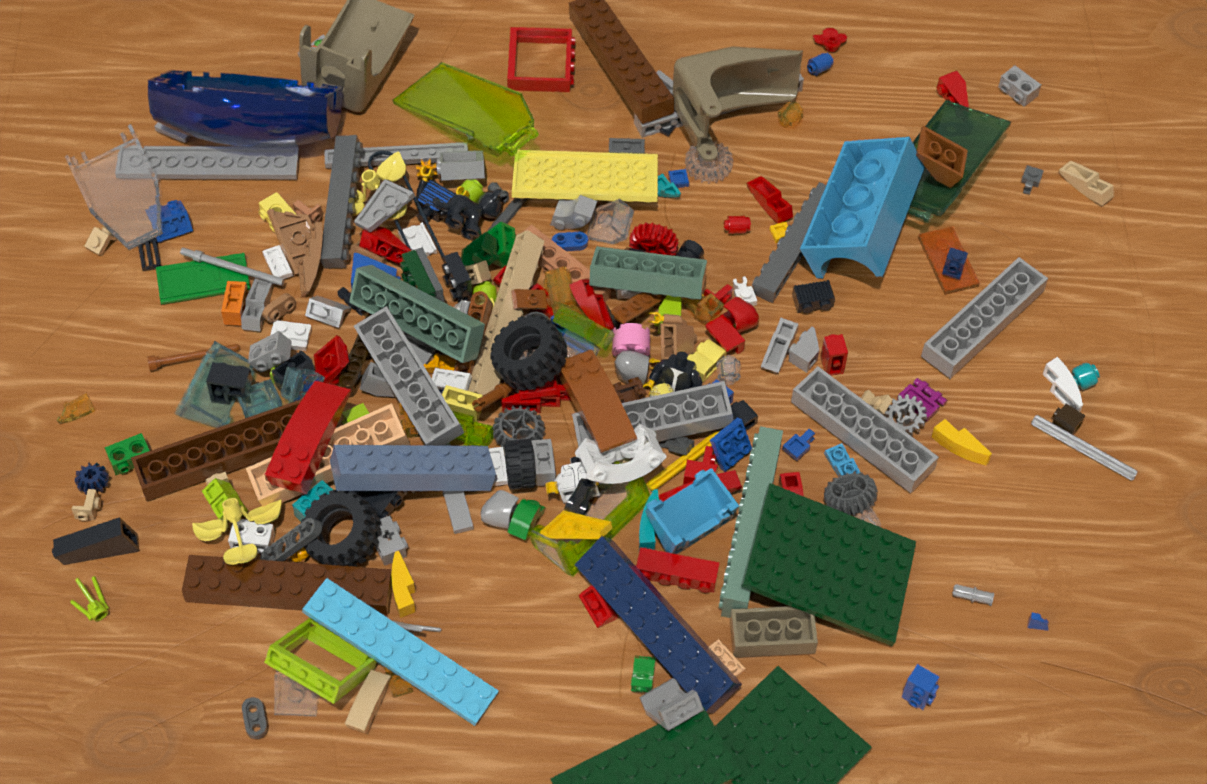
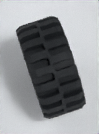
[490,315,568,390]
[301,489,381,567]

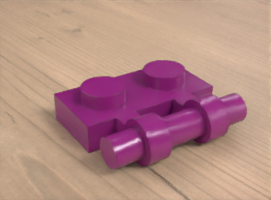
[897,378,948,421]

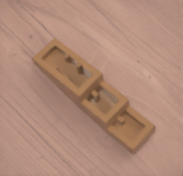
[298,222,322,297]

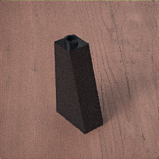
[52,517,140,565]

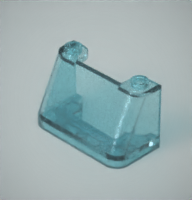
[174,341,255,428]

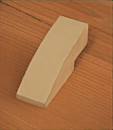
[1059,161,1114,206]
[345,670,391,734]

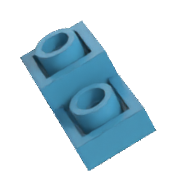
[824,443,860,477]

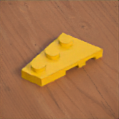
[540,510,612,539]

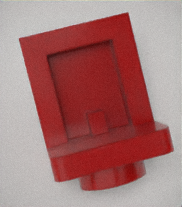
[703,284,733,311]

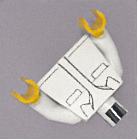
[545,457,601,503]

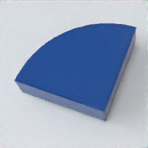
[1028,612,1048,631]

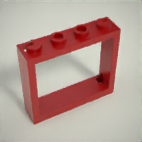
[507,27,575,92]

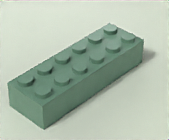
[589,246,707,299]

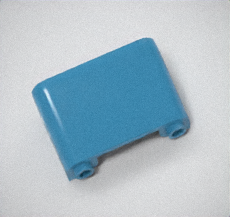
[646,468,739,554]

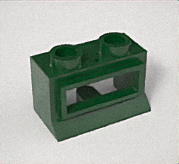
[461,232,499,266]

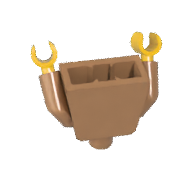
[648,312,697,370]

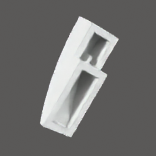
[1043,357,1083,412]

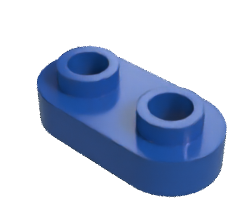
[552,232,588,251]

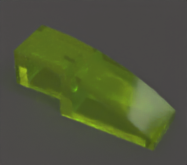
[553,305,615,350]
[451,410,493,446]

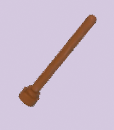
[147,344,240,371]

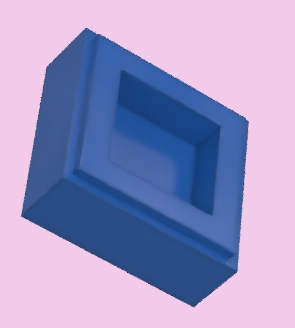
[668,169,689,188]

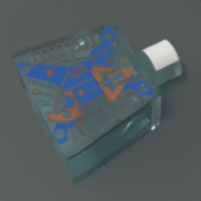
[280,367,325,404]

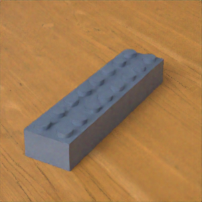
[330,445,496,491]

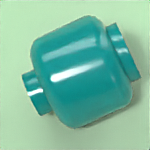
[1072,362,1100,390]

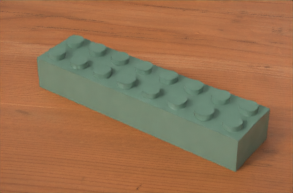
[349,265,485,363]

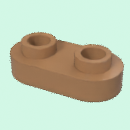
[262,293,295,323]

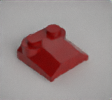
[313,335,349,385]

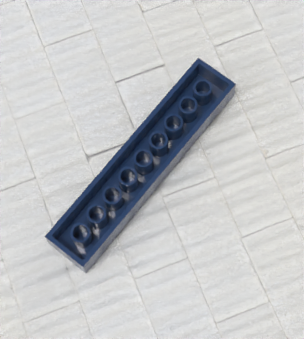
[575,536,742,714]

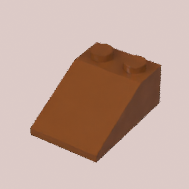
[916,126,968,188]

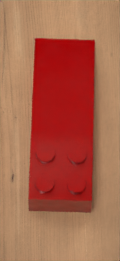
[264,380,351,494]

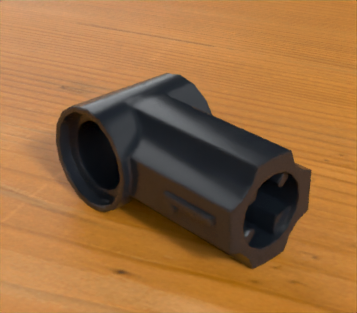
[564,478,596,515]

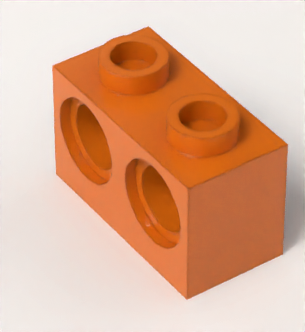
[221,281,248,326]

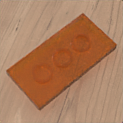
[918,226,980,295]

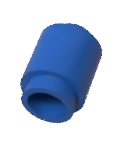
[807,53,834,75]

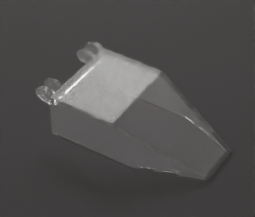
[65,124,163,250]

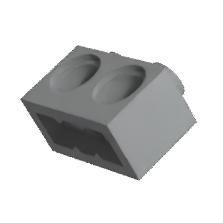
[998,66,1041,107]
[248,331,292,373]
[532,439,555,486]

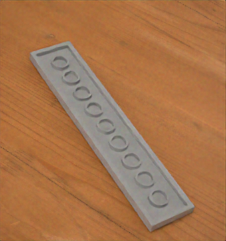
[116,146,299,179]

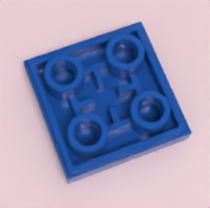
[710,417,752,471]

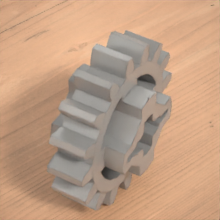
[884,394,927,436]

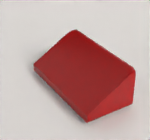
[578,585,619,628]

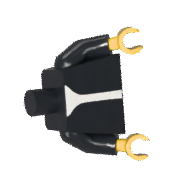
[643,351,703,395]

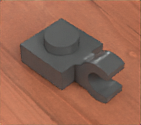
[1021,165,1044,195]
[659,436,695,455]

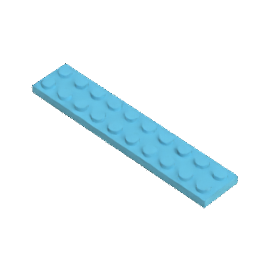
[302,578,499,726]

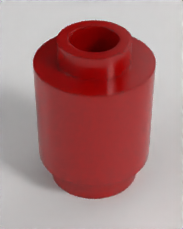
[724,215,751,234]

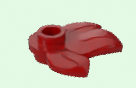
[813,27,847,52]

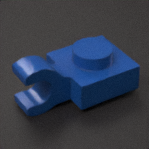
[782,429,815,461]

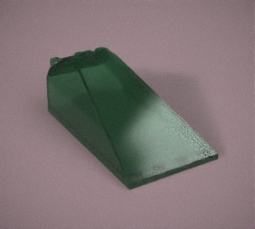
[907,100,1011,223]

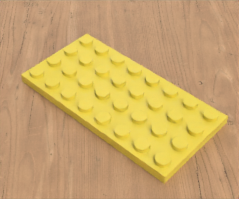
[512,150,658,203]

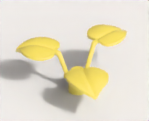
[352,151,407,220]
[192,498,282,565]

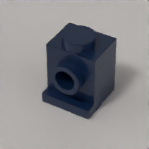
[942,247,968,280]

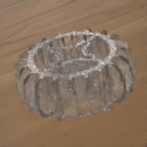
[685,141,733,184]

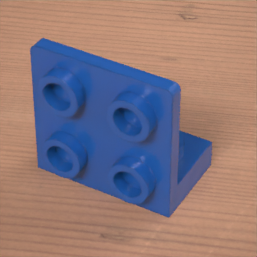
[146,200,193,242]

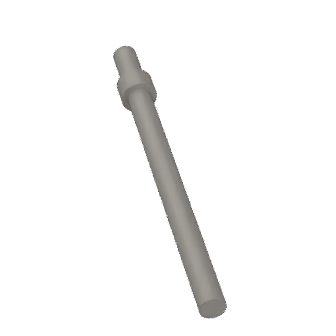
[180,247,285,286]

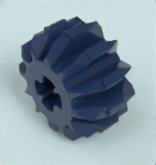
[75,462,110,495]

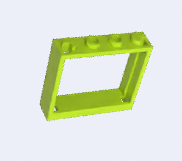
[264,618,377,704]

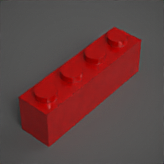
[636,547,720,593]

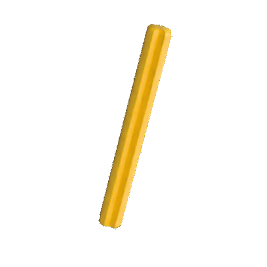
[646,430,720,491]

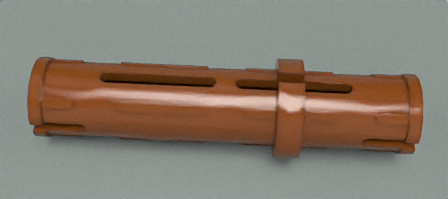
[472,383,516,412]

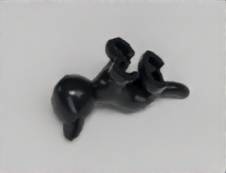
[432,189,502,241]

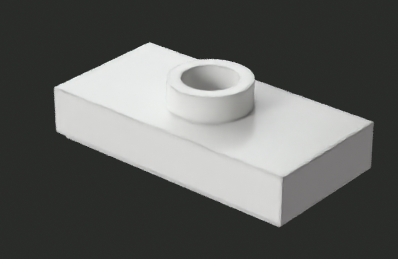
[262,245,293,279]
[432,368,472,391]

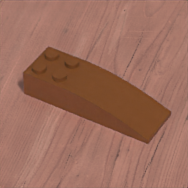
[558,349,638,453]

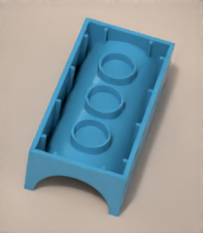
[800,137,925,278]

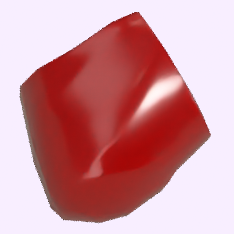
[720,296,759,333]

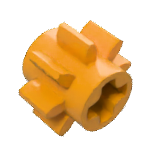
[416,158,437,180]

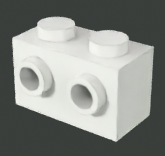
[228,519,275,554]

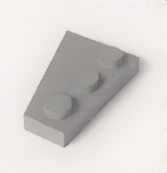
[354,179,416,232]

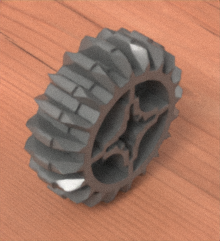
[492,405,545,450]
[824,471,878,516]

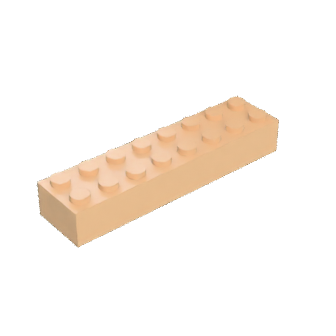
[246,403,410,507]

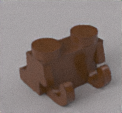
[612,377,647,403]

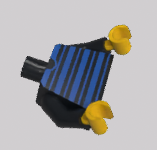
[416,166,469,223]

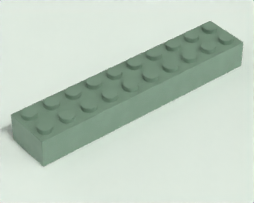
[718,426,783,618]

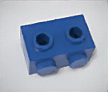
[901,664,940,710]

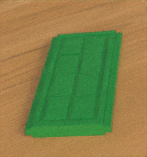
[156,253,250,305]

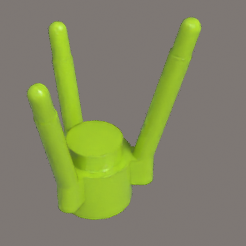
[70,576,109,622]

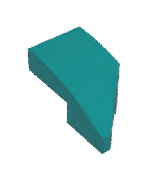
[658,174,681,197]

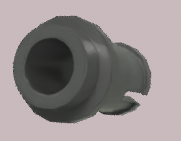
[488,182,509,204]

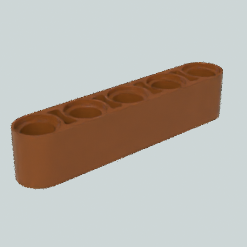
[454,291,493,374]

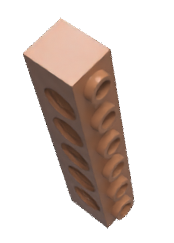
[523,224,611,302]

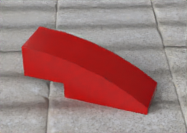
[747,176,793,224]
[569,279,614,331]

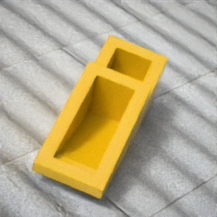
[931,419,992,466]
[391,550,415,618]

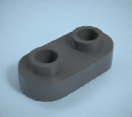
[242,697,267,739]

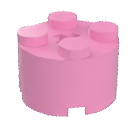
[612,323,650,358]

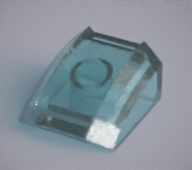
[236,379,282,418]

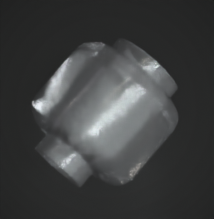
[716,355,741,385]

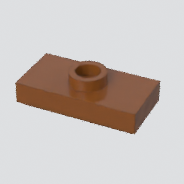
[511,289,547,310]

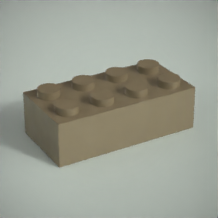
[730,607,818,657]

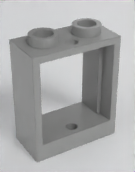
[437,150,485,180]

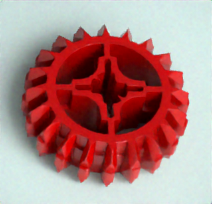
[629,222,679,256]

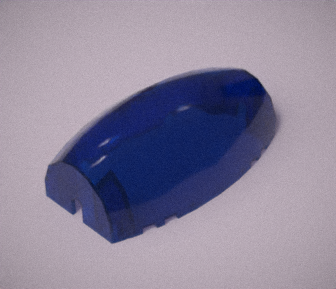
[148,70,343,148]

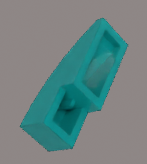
[639,489,659,551]

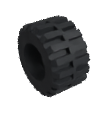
[504,439,536,490]

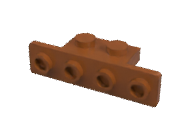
[611,292,667,324]

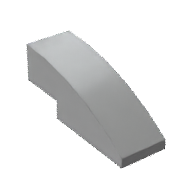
[241,279,273,332]
[761,318,799,374]

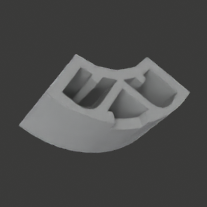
[550,195,597,230]

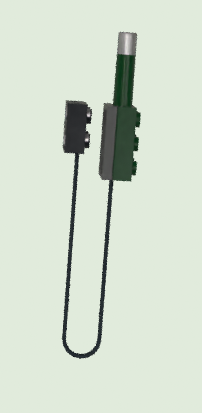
[368,150,472,303]

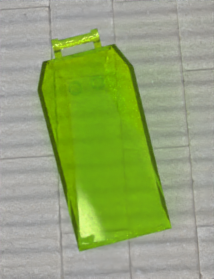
[392,62,539,157]

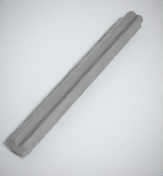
[1031,415,1138,480]

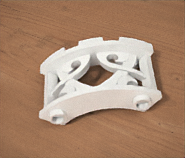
[575,423,667,484]

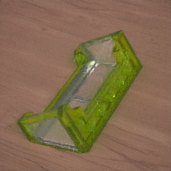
[528,461,650,577]

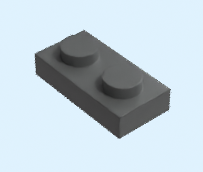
[609,138,645,154]

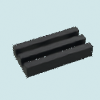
[137,236,161,271]

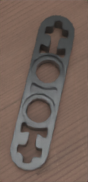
[260,518,322,561]

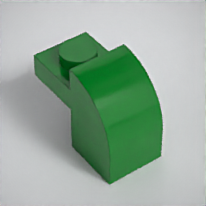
[507,499,546,540]
[631,655,656,693]

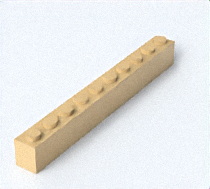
[468,230,544,395]

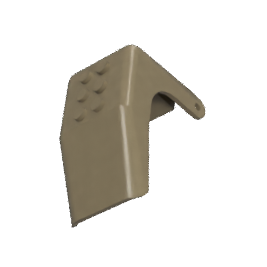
[299,0,415,112]
[672,46,803,162]

